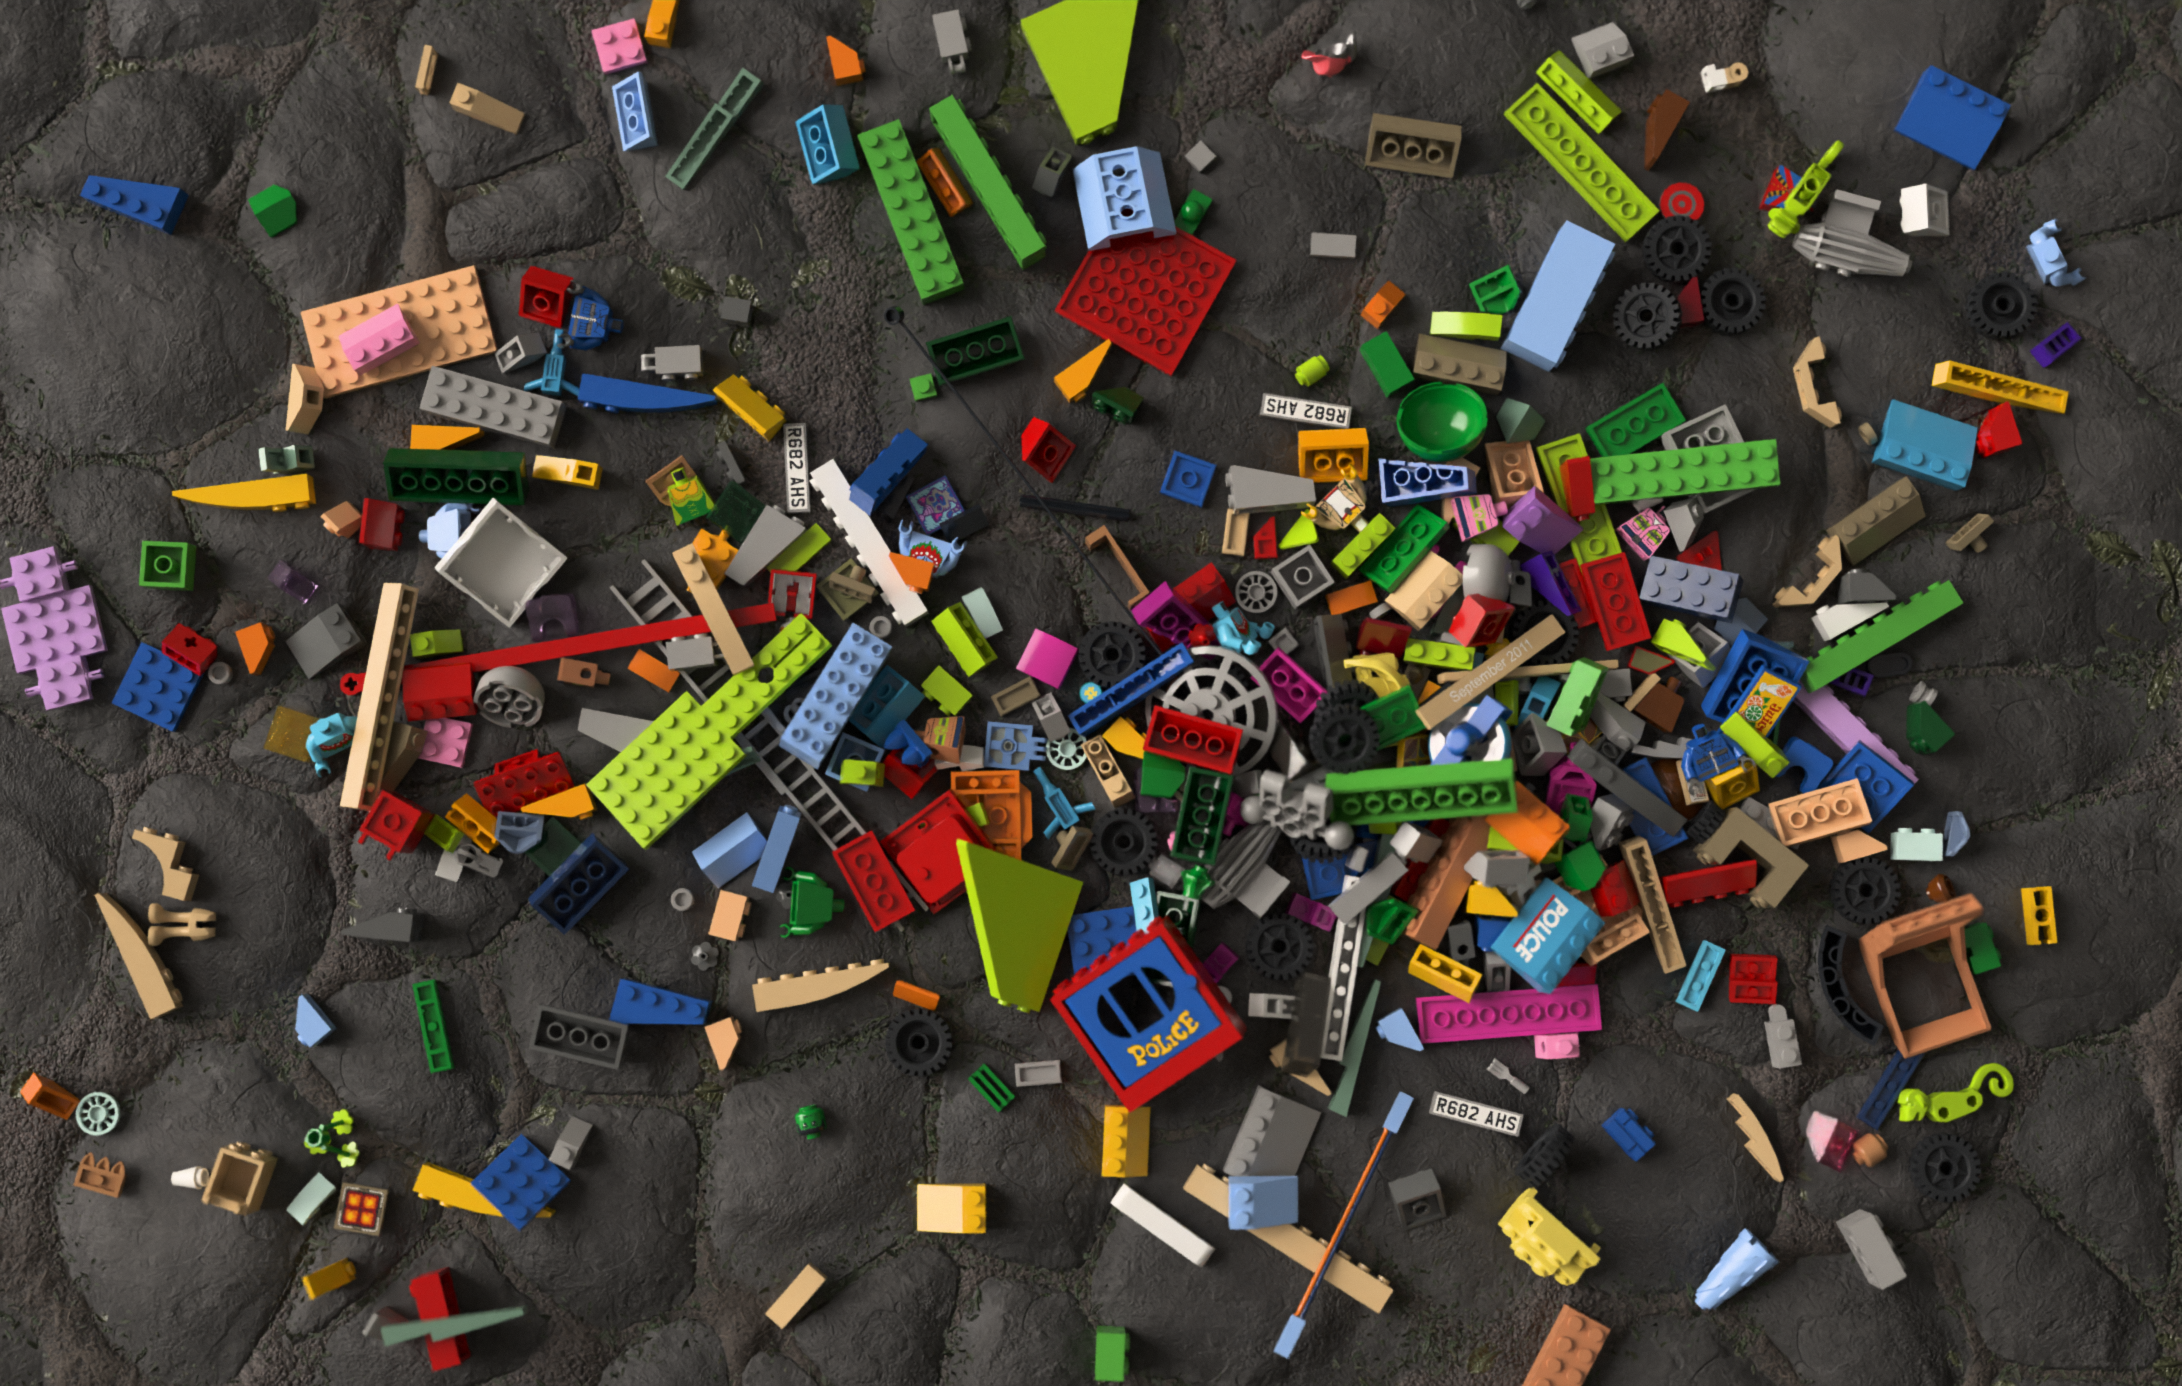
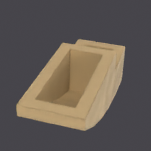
[765,1262,827,1329]

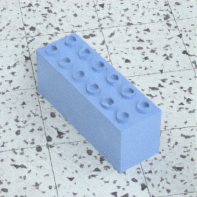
[1501,220,1615,372]
[779,623,892,770]

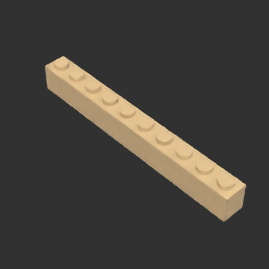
[340,583,419,811]
[1183,1163,1393,1314]

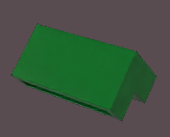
[1359,331,1414,398]

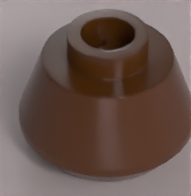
[1926,874,1956,903]

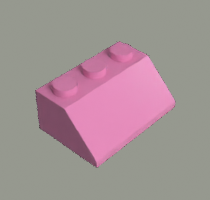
[339,304,420,375]

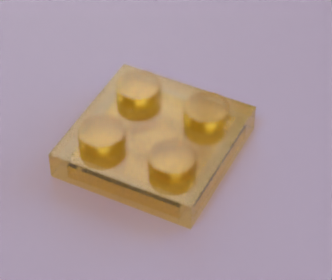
[263,706,319,763]

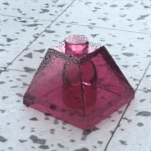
[1806,1111,1858,1173]

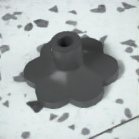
[776,881,792,909]
[691,942,719,971]

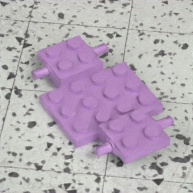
[0,546,108,711]

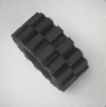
[1685,801,1726,844]

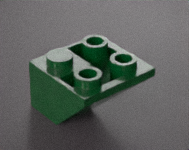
[1092,387,1144,425]

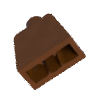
[1631,676,1685,734]

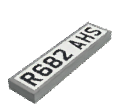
[1260,393,1352,429]
[783,423,811,514]
[1429,1091,1523,1137]

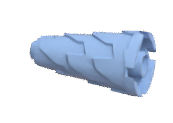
[1695,1228,1779,1311]

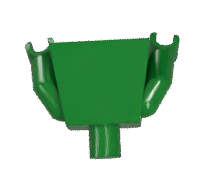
[779,867,844,938]

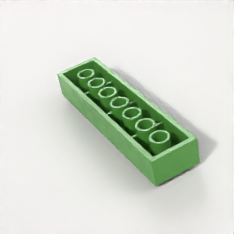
[929,95,1047,270]
[858,119,965,305]
[1590,439,1780,505]
[1325,758,1517,825]

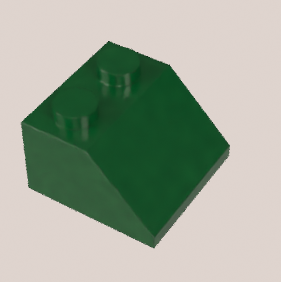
[1906,700,1955,755]

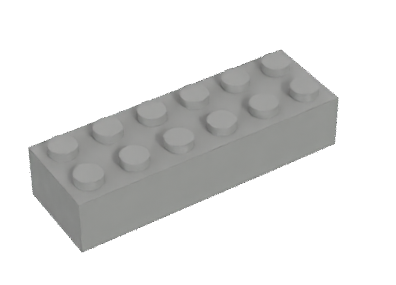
[419,366,567,449]

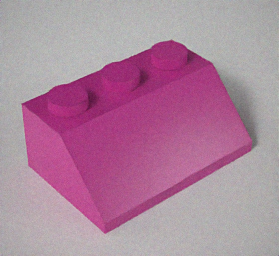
[1250,647,1328,724]

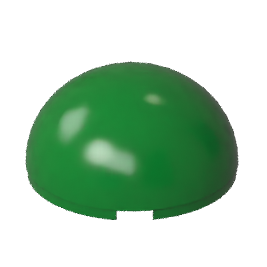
[1397,382,1488,462]

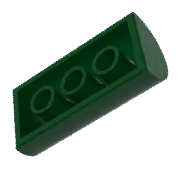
[926,316,1025,386]
[1170,766,1234,866]
[1143,891,1202,987]

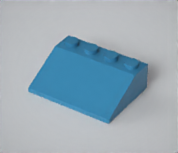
[1871,399,1978,491]

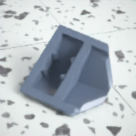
[1714,598,1768,647]
[495,811,544,854]
[1943,811,1970,857]

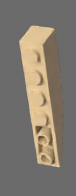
[752,959,890,1012]

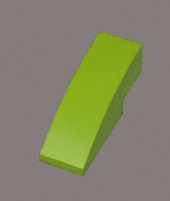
[1430,312,1502,341]

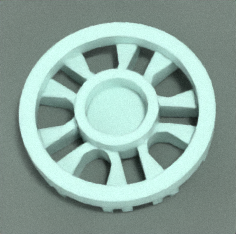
[1046,728,1087,770]
[76,1092,121,1135]

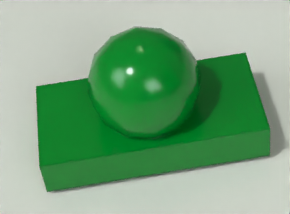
[1174,189,1212,236]

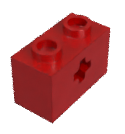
[162,623,217,676]

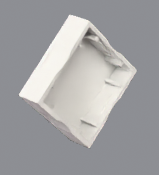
[435,498,567,628]

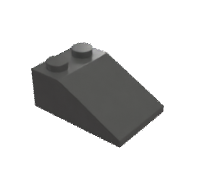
[286,603,368,679]
[341,908,424,942]

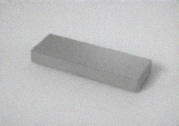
[1345,844,1368,872]

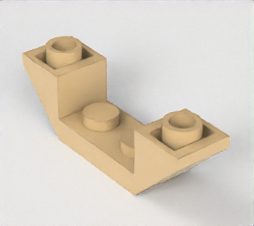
[1793,337,1842,428]
[1773,535,1842,608]

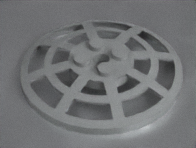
[1145,645,1278,777]

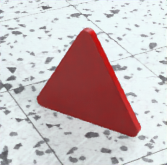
[1676,531,1722,570]

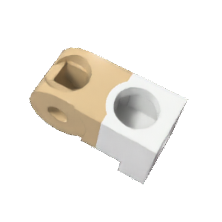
[1701,63,1748,93]

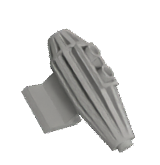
[1793,189,1912,277]
[1201,820,1290,919]

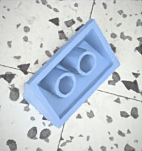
[612,72,658,151]
[692,812,768,889]

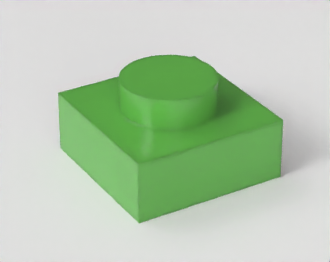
[910,373,937,402]

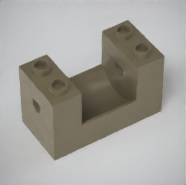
[1693,807,1809,909]

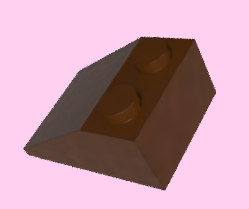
[1644,89,1690,171]

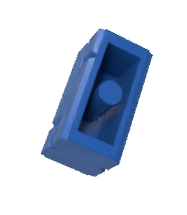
[1601,1108,1655,1162]

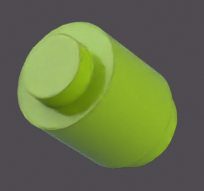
[1295,355,1330,387]

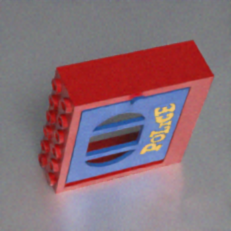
[1050,915,1247,1113]

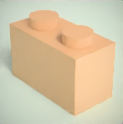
[709,890,752,941]

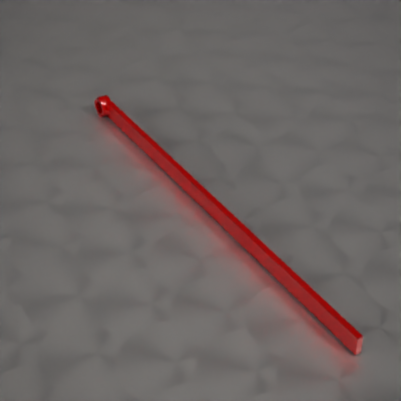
[340,603,777,696]

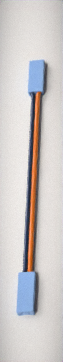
[1274,1091,1414,1359]

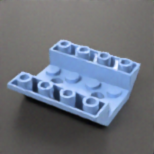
[1073,146,1176,251]

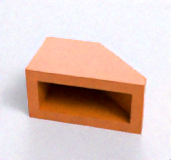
[826,36,866,86]
[1361,281,1406,329]
[889,552,935,594]
[235,622,275,676]
[20,1073,80,1120]

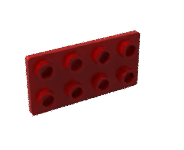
[474,749,575,818]

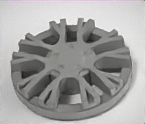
[1235,571,1277,613]

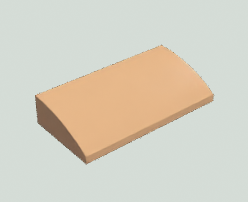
[1768,778,1872,848]

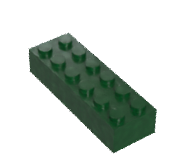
[383,448,529,505]

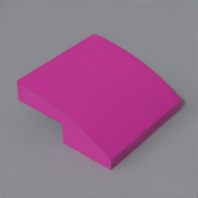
[1016,629,1079,690]

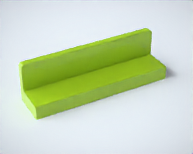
[1536,50,1622,134]

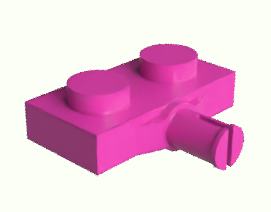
[1223,792,1249,836]

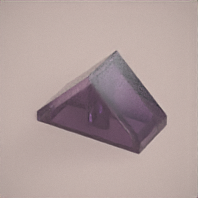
[267,560,318,604]

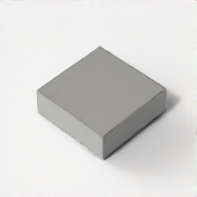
[1184,141,1216,173]
[1268,627,1299,655]

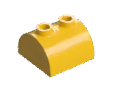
[1705,755,1760,809]

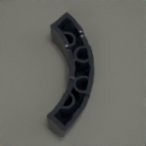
[1818,925,1884,1046]

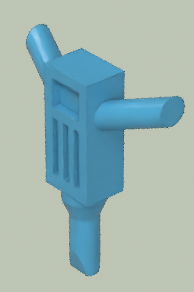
[524,329,580,396]
[1033,766,1096,840]

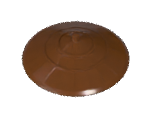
[1651,759,1703,822]

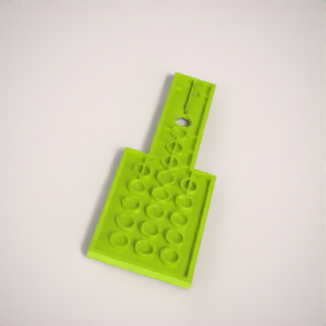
[586,613,832,850]

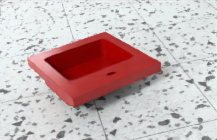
[880,789,999,914]

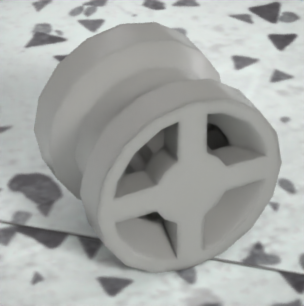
[1909,681,1938,706]

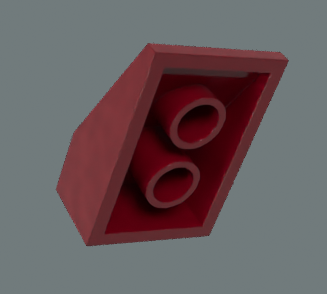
[1354,618,1412,660]

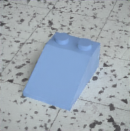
[1228,1176,1298,1229]

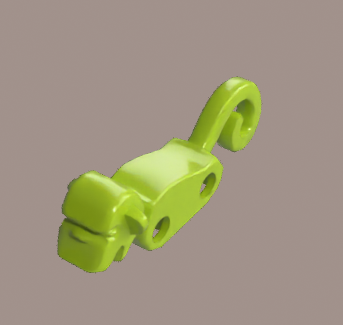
[1768,140,1844,238]
[1898,1063,2014,1123]

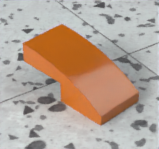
[1325,580,1378,615]
[627,649,680,693]

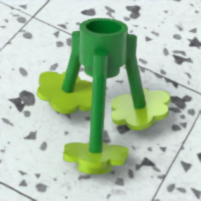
[304,1109,360,1168]

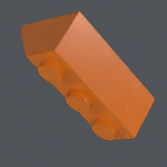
[1485,781,1570,866]

